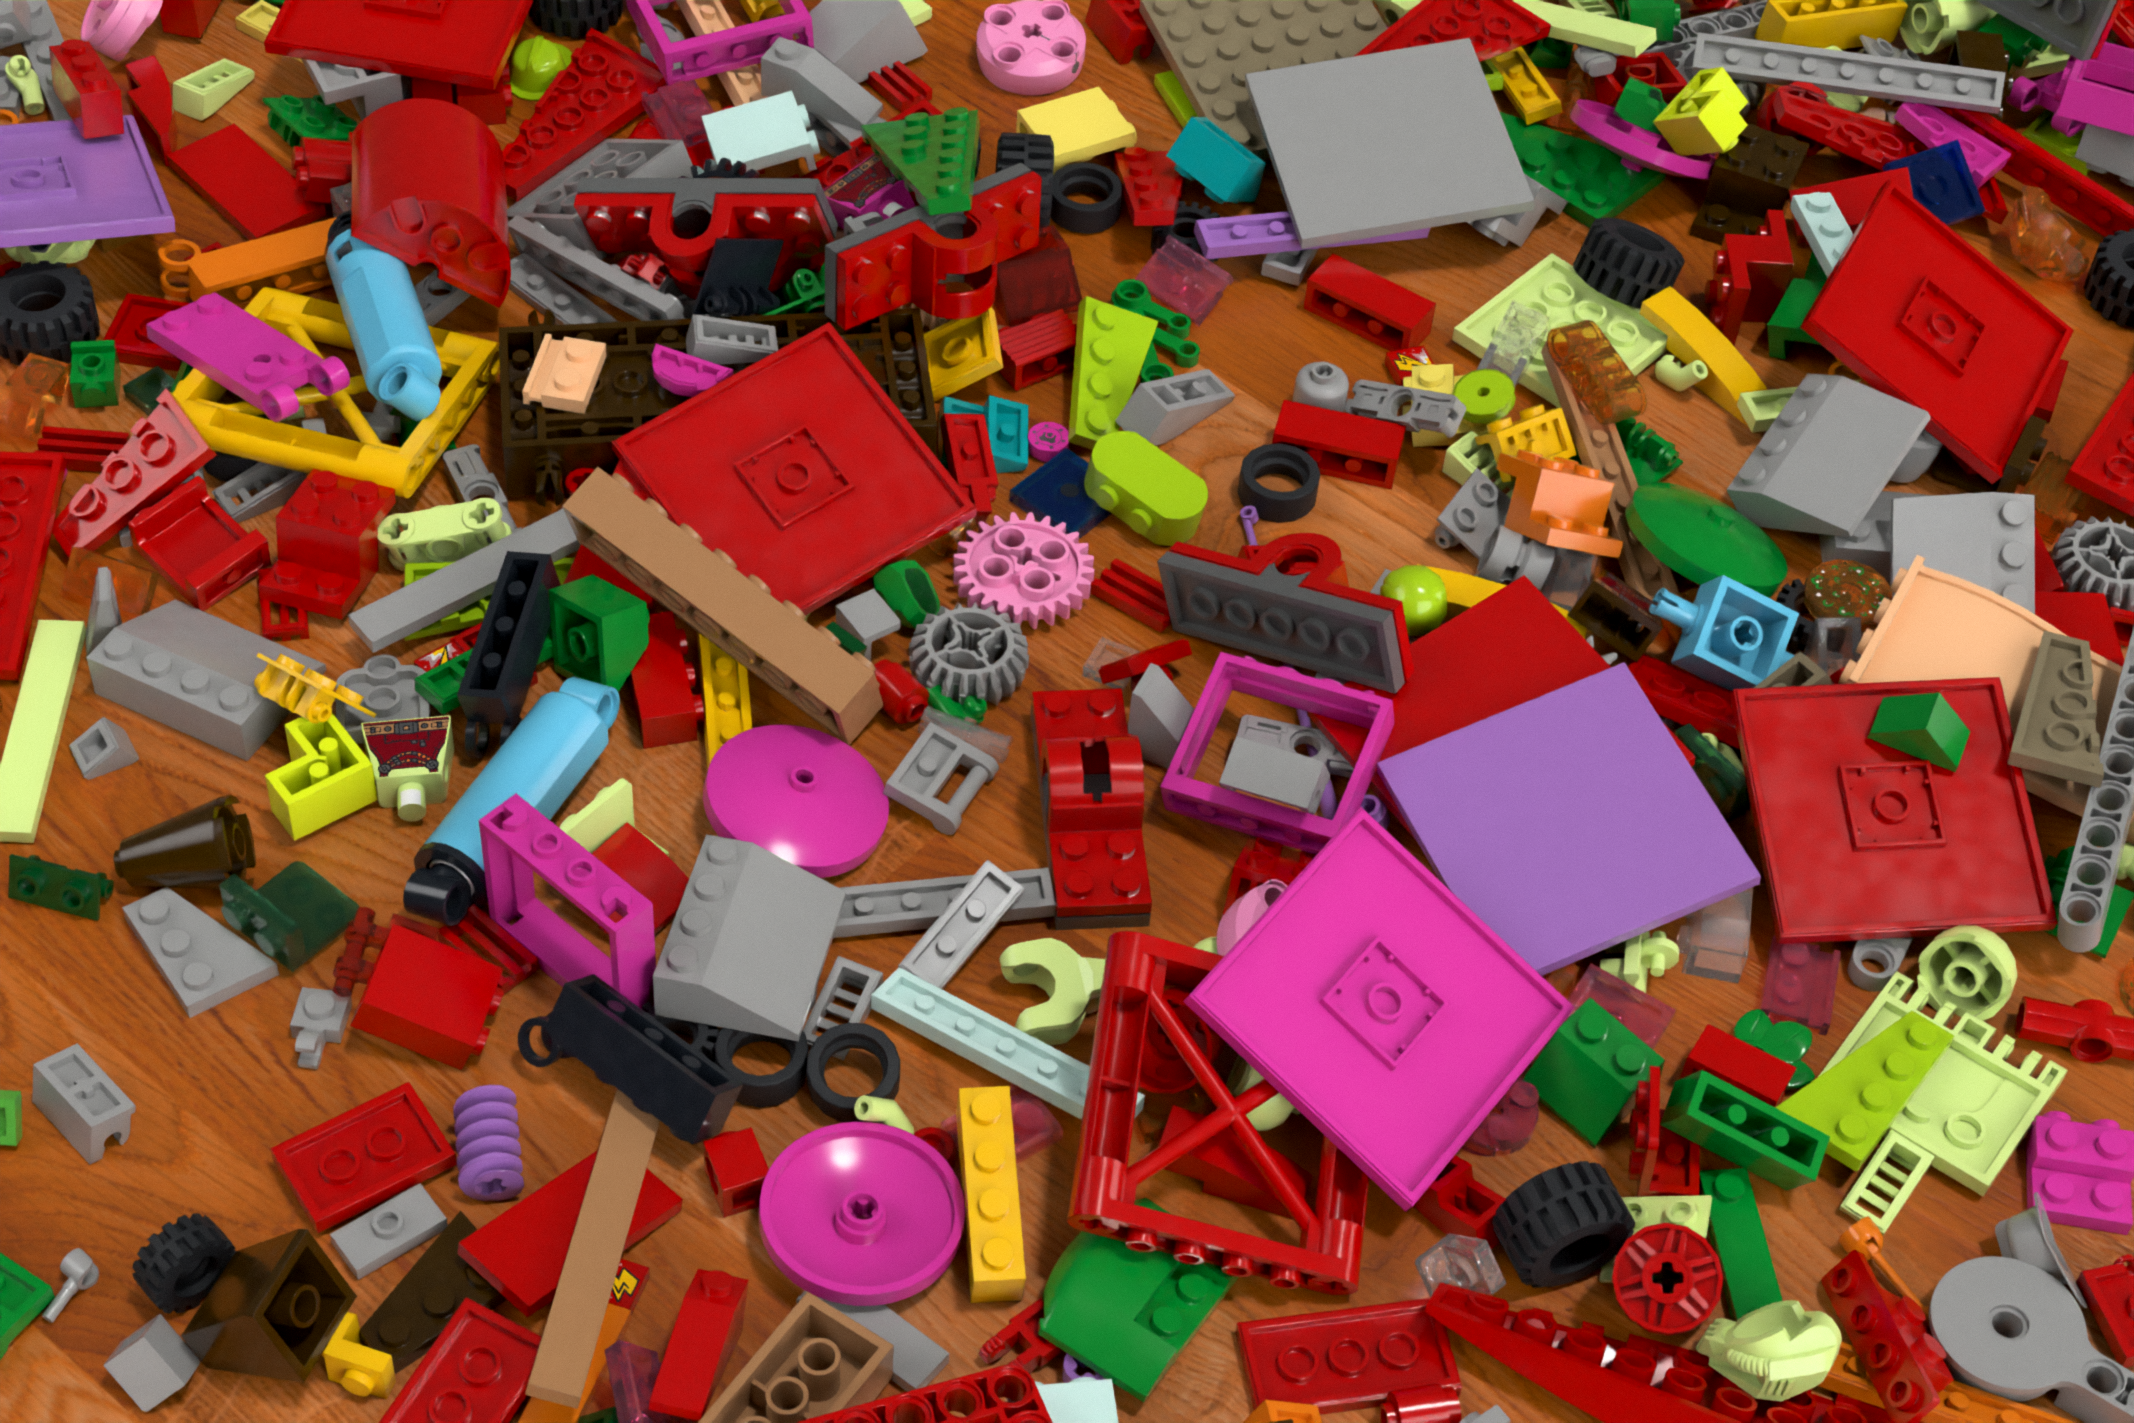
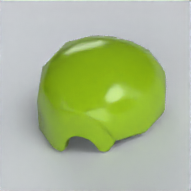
[1380,565,1447,636]

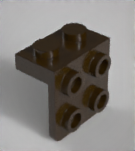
[1932,415,2048,493]

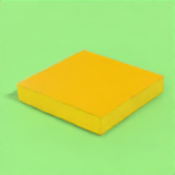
[924,307,1003,402]

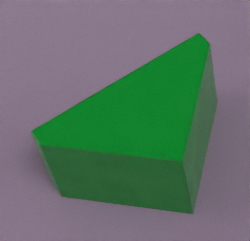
[1868,692,1971,772]

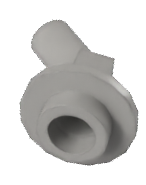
[362,401,401,441]

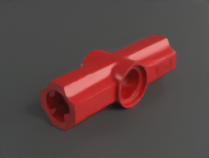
[2015,996,2134,1063]

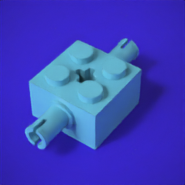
[1649,575,1799,691]

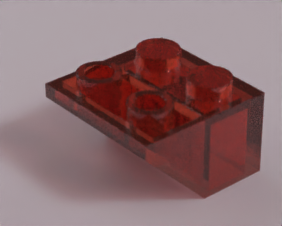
[993,225,1083,327]

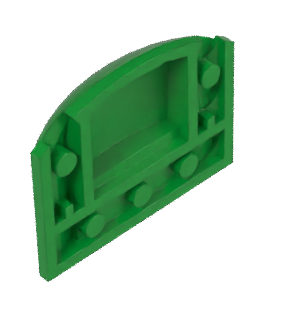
[1038,1198,1239,1403]

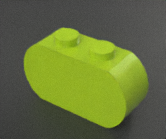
[1084,431,1208,546]

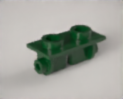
[8,854,114,921]

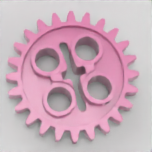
[953,512,1095,629]

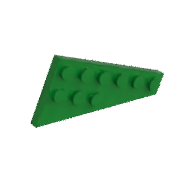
[860,107,980,215]
[1499,111,1666,228]

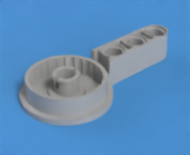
[1929,1256,2134,1423]

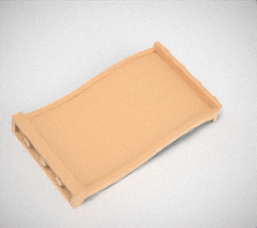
[1838,555,2134,845]

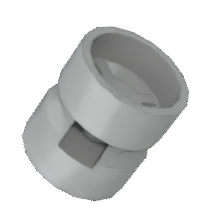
[1476,525,1555,591]

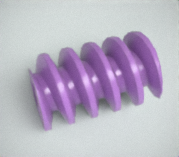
[453,1085,524,1202]

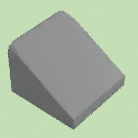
[69,717,139,780]

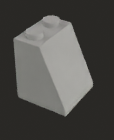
[794,0,928,83]

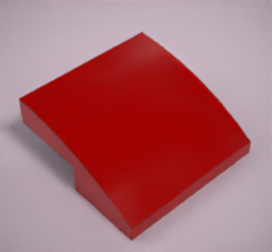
[592,823,689,935]

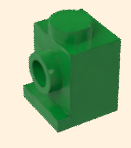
[70,340,121,408]

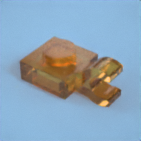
[1135,1082,1217,1144]

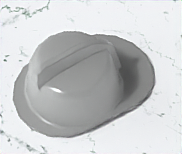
[1995,1192,2087,1308]

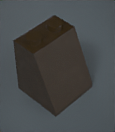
[181,1229,357,1383]

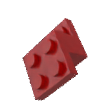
[1705,209,1794,347]
[258,469,396,620]

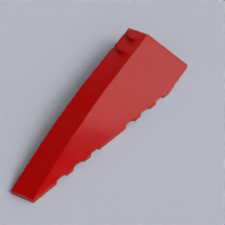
[1425,1282,1923,1423]

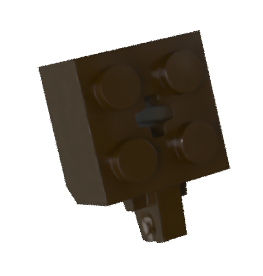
[1946,30,2013,121]

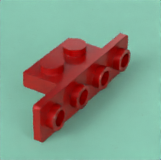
[1821,1250,1954,1423]

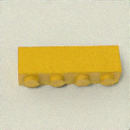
[1754,0,1908,50]
[956,1086,1026,1303]

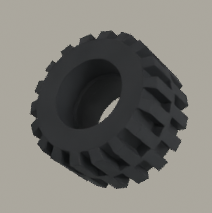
[529,0,623,38]
[995,132,1054,235]
[1573,218,1685,308]
[2084,229,2134,329]
[0,261,100,369]
[1492,1161,1635,1288]

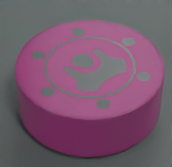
[1028,422,1069,462]

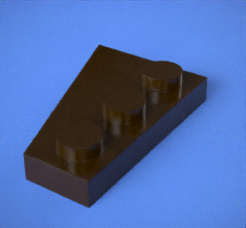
[359,1210,507,1374]

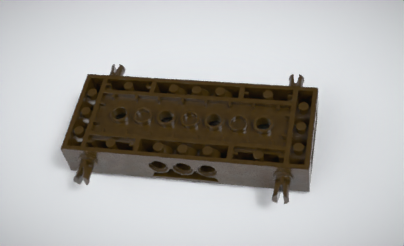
[498,308,937,507]

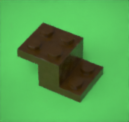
[1690,124,1810,245]

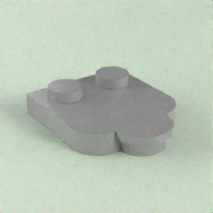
[336,654,431,744]

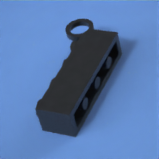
[457,551,561,759]
[518,974,743,1145]

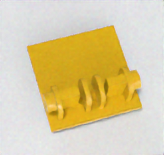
[254,652,376,723]

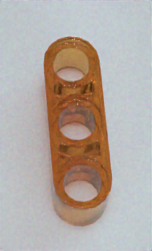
[1547,320,1647,425]

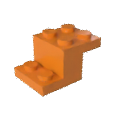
[1496,449,1623,558]

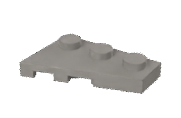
[122,887,279,1018]

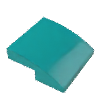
[937,395,1029,473]

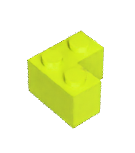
[1653,67,1748,156]
[265,713,378,841]

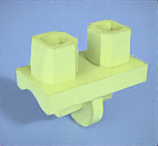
[1600,931,1679,1003]

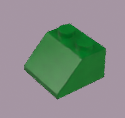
[548,574,650,692]
[1521,997,1665,1148]

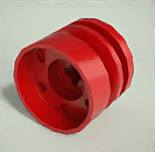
[1139,981,1227,1094]
[1612,1223,1723,1336]

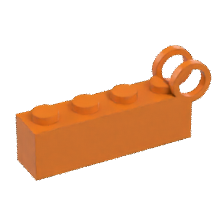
[158,217,337,310]

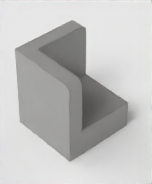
[836,588,900,662]
[103,1314,200,1412]

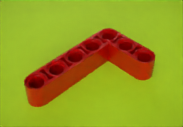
[796,1365,1053,1423]

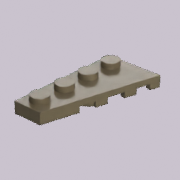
[2007,631,2104,788]

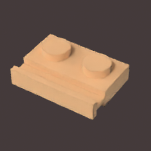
[522,334,607,414]

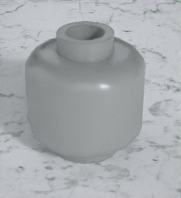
[1293,362,1349,412]

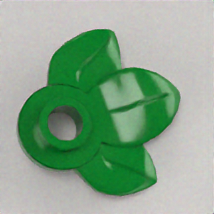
[1733,1009,1815,1090]

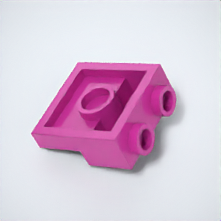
[2025,1111,2134,1235]

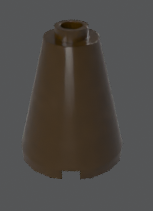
[114,795,256,891]

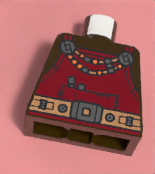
[1568,570,1663,662]

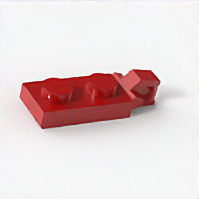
[616,252,666,291]
[939,413,999,525]

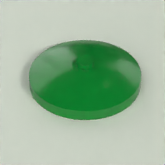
[1625,482,1788,598]

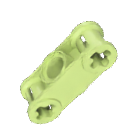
[377,498,512,571]

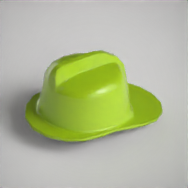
[506,35,572,101]

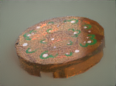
[1804,559,1893,633]

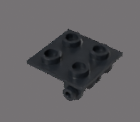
[692,238,784,317]

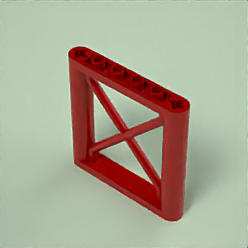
[1067,931,1369,1295]

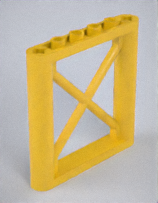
[172,287,500,499]

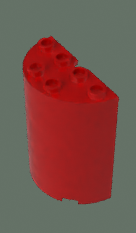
[351,98,511,308]

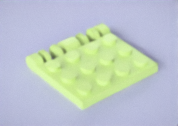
[1818,971,2068,1197]

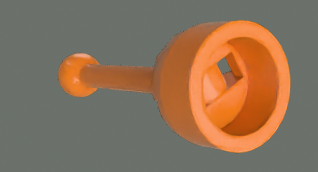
[1838,1216,1930,1327]

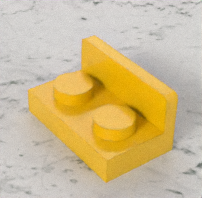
[1475,404,1577,483]

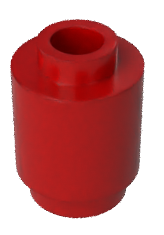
[874,659,929,724]
[1379,1383,1462,1423]

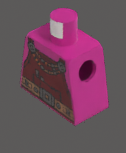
[823,153,916,229]

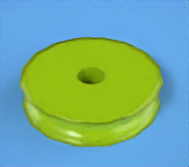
[1452,369,1516,424]

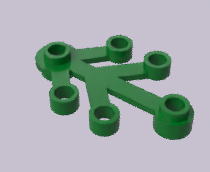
[1111,279,1200,383]

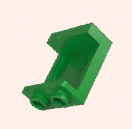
[1767,278,1826,359]

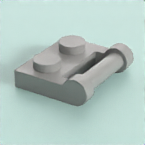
[883,722,999,835]

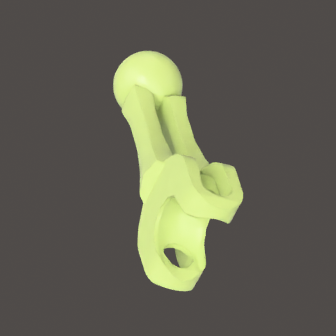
[999,936,1218,1045]

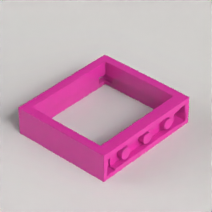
[626,0,814,86]
[2053,42,2134,136]
[1160,652,1395,855]
[479,793,656,1009]

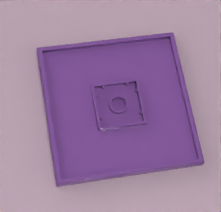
[0,115,176,248]
[1377,662,1761,976]

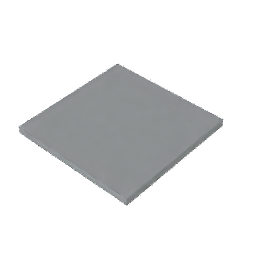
[1245,38,1535,249]

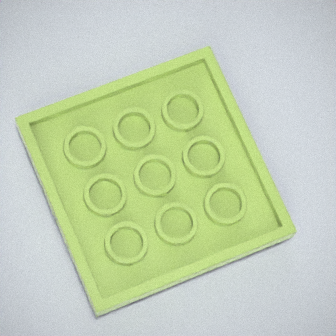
[1452,253,1668,408]

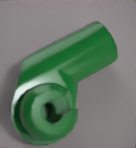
[926,685,988,727]

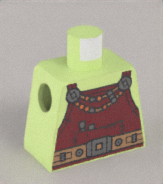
[361,715,454,821]

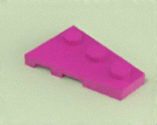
[1894,102,2011,189]

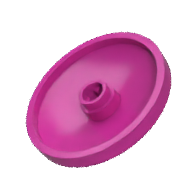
[1570,99,1716,179]
[703,725,889,878]
[759,1122,965,1306]

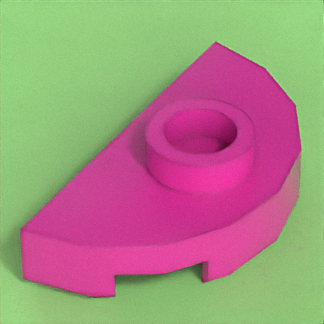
[652,344,733,397]

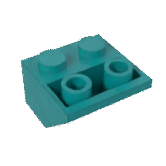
[1166,116,1266,204]

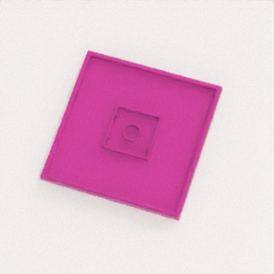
[1183,807,1575,1212]

